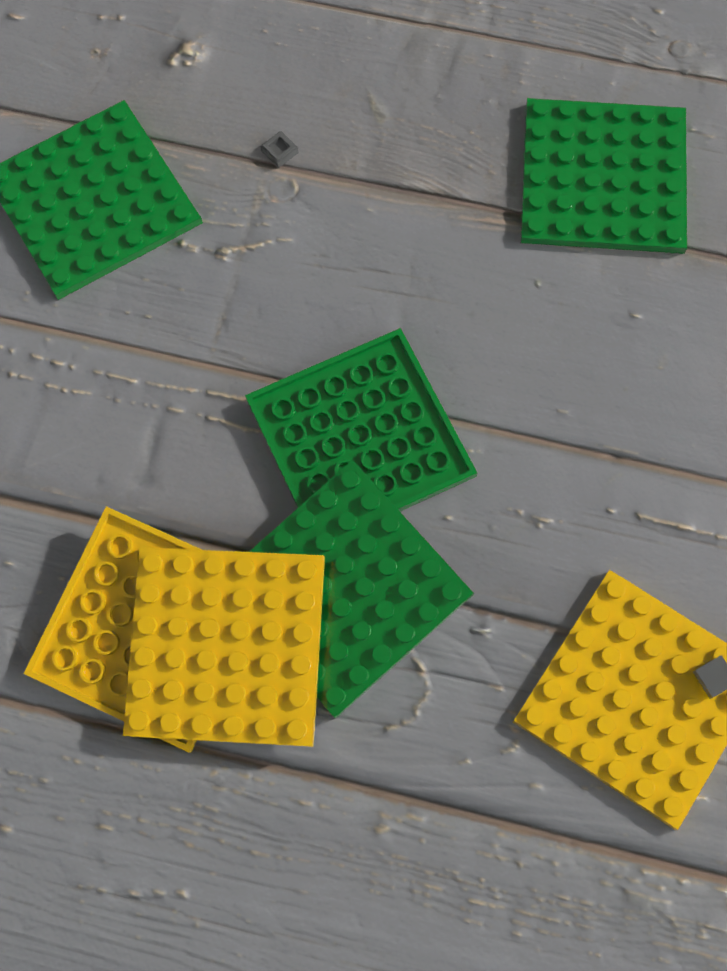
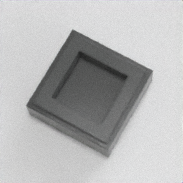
[261,131,299,168]
[693,655,727,699]

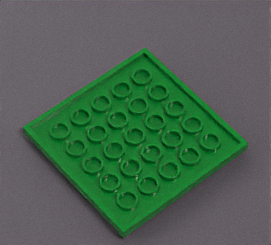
[520,98,687,254]
[0,100,203,300]
[245,328,478,511]
[249,459,474,718]

